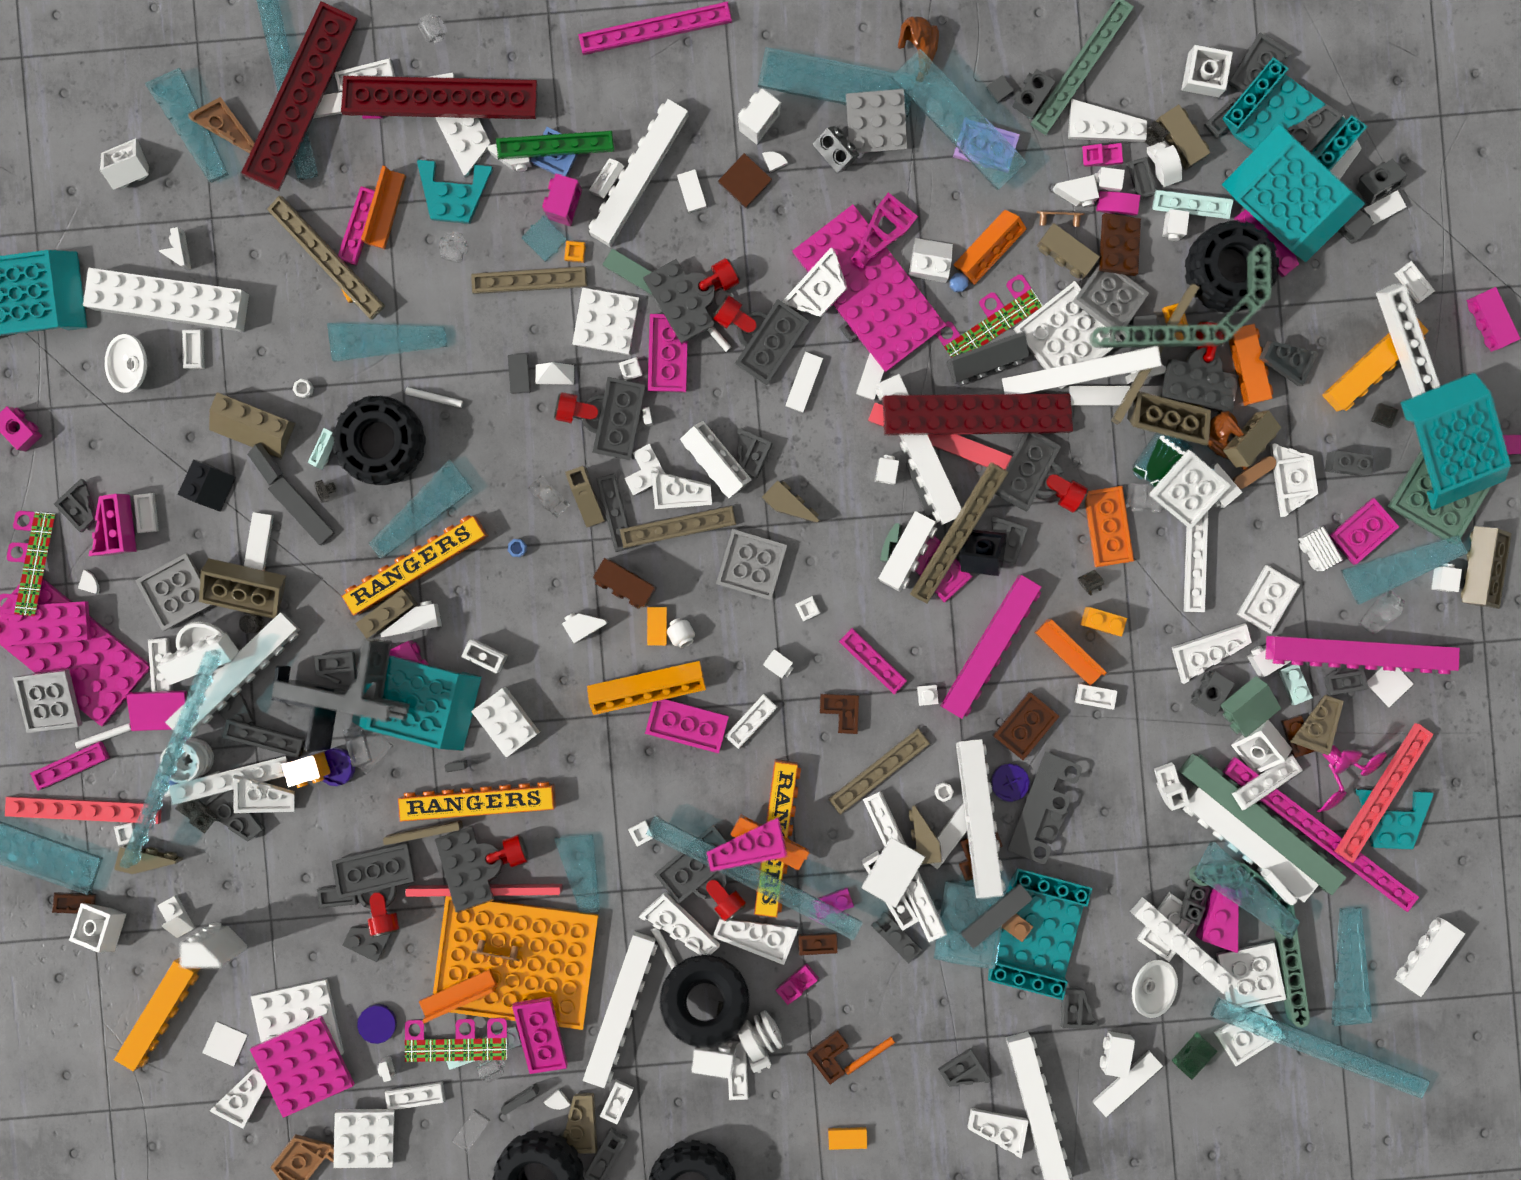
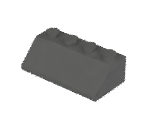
[946,331,1029,386]

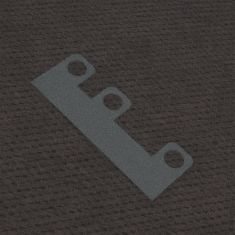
[1008,752,1082,864]

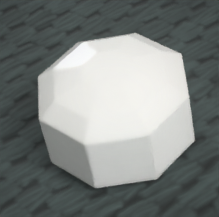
[293,379,314,398]
[934,782,954,802]

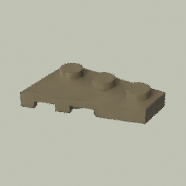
[1290,695,1344,755]
[563,1093,597,1153]

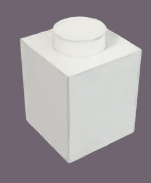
[1094,167,1125,192]
[1162,209,1189,241]
[875,455,899,485]
[1431,563,1462,592]
[763,649,793,678]

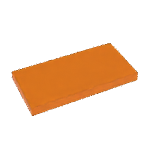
[1085,486,1134,567]

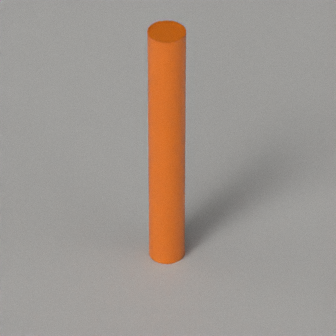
[844,1037,895,1075]

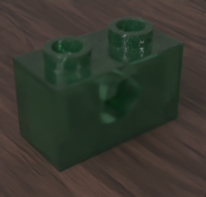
[1172,1032,1218,1080]

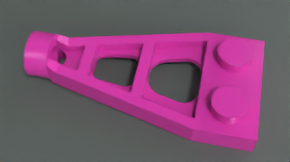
[851,192,918,268]

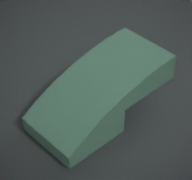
[880,523,902,562]

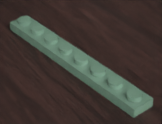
[1030,0,1134,135]

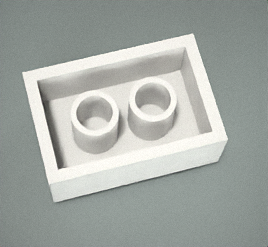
[471,687,540,758]

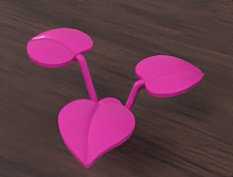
[1316,745,1387,812]

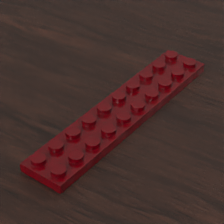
[241,1,358,191]
[341,76,538,119]
[882,394,1073,435]

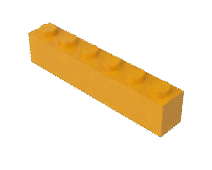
[1322,317,1429,412]
[587,661,706,715]
[114,957,201,1072]

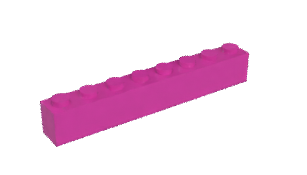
[940,575,1041,719]

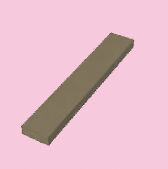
[471,267,588,294]
[620,506,736,548]
[828,728,930,815]

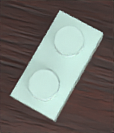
[308,428,334,470]
[1278,664,1312,705]

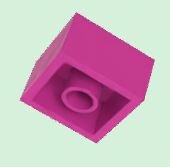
[542,173,582,227]

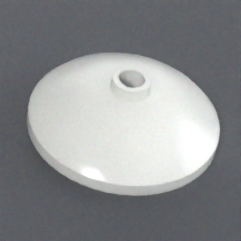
[105,334,148,393]
[176,622,227,673]
[1132,960,1178,1018]

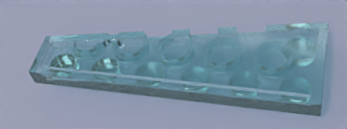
[145,68,229,183]
[327,323,447,362]
[369,460,474,559]
[1341,536,1467,604]
[1193,842,1300,938]
[1332,907,1372,1026]

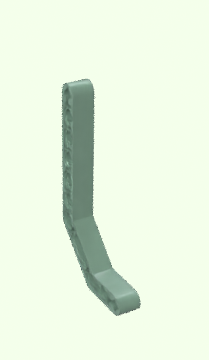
[1089,245,1271,348]
[1189,860,1310,1028]

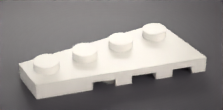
[1068,99,1147,142]
[1171,623,1252,684]
[639,892,720,955]
[713,918,798,965]

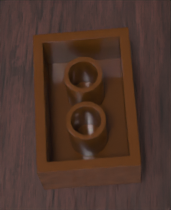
[593,558,657,609]

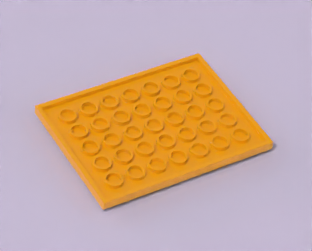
[433,896,599,1030]

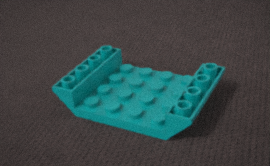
[1222,57,1367,171]
[1222,124,1365,262]
[0,250,87,336]
[1401,373,1511,510]
[352,655,482,751]
[988,868,1092,1000]

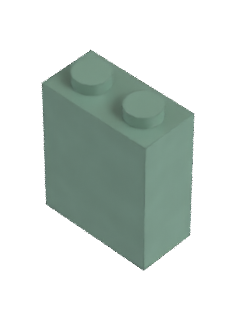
[1220,676,1282,738]

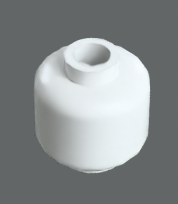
[667,618,695,648]

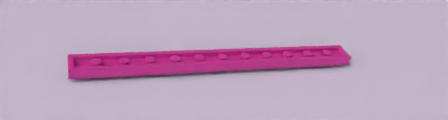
[1223,757,1419,912]

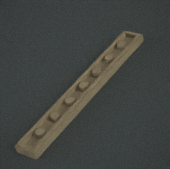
[267,195,385,320]
[1111,284,1199,425]
[910,462,1008,604]

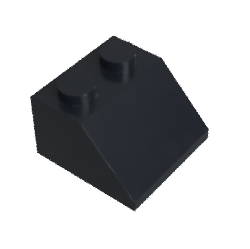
[177,459,236,512]
[960,530,1007,576]

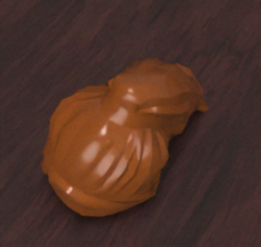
[898,16,939,83]
[1207,411,1248,470]

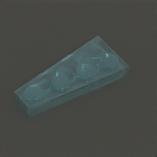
[554,834,600,913]

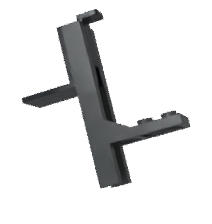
[272,639,410,752]

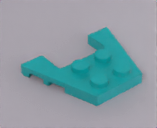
[417,160,493,224]
[1356,789,1433,849]

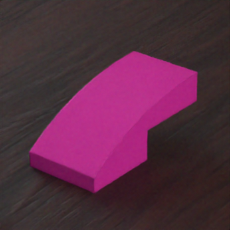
[1082,143,1123,167]
[1096,191,1140,216]
[776,963,819,1005]

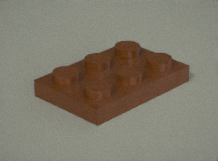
[1099,213,1141,276]
[992,692,1060,760]

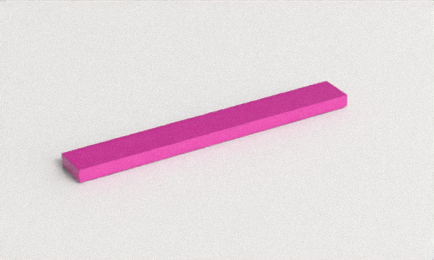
[578,1,732,55]

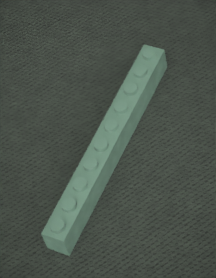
[1177,754,1347,895]

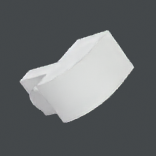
[1147,141,1182,187]
[1154,762,1190,811]

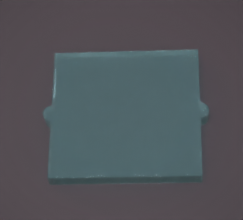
[521,216,567,262]

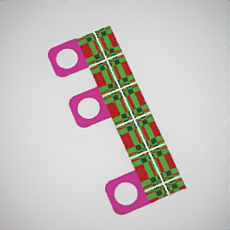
[936,274,1043,357]
[0,511,55,616]
[405,1018,507,1062]

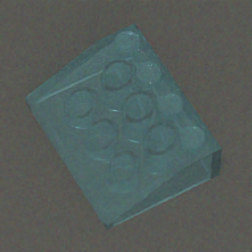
[933,880,1007,969]

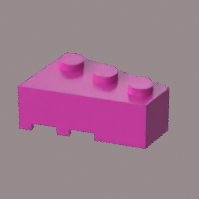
[88,494,137,556]
[1195,884,1239,953]

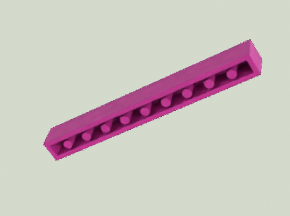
[1265,636,1460,674]

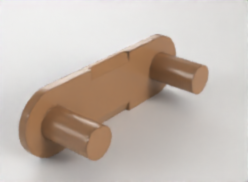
[1037,211,1085,227]
[1232,456,1276,489]
[472,940,520,962]

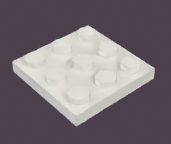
[572,288,639,355]
[1149,450,1231,529]
[1216,941,1286,1011]
[334,1109,395,1168]

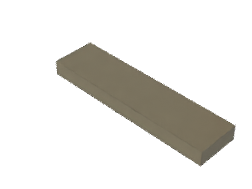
[383,820,463,845]

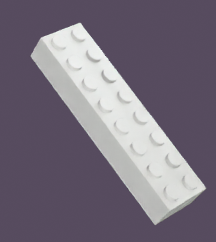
[83,268,249,332]

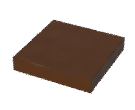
[718,153,772,208]

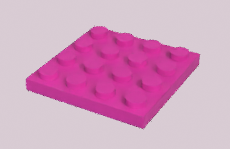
[250,1015,355,1118]

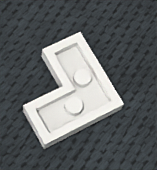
[624,444,665,496]

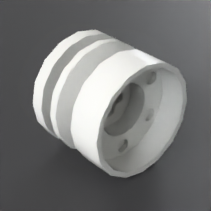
[160,738,214,783]
[738,1010,784,1062]

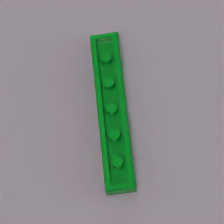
[496,131,614,160]

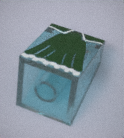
[1132,433,1193,489]

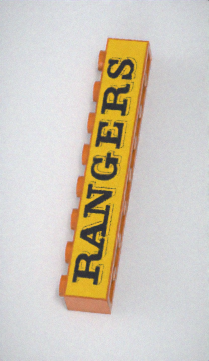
[342,515,488,616]
[754,760,801,918]
[398,781,556,822]

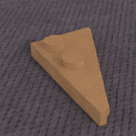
[188,97,255,153]

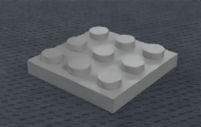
[846,89,907,153]
[1072,265,1149,336]
[716,529,787,600]
[135,553,213,631]
[13,669,82,733]

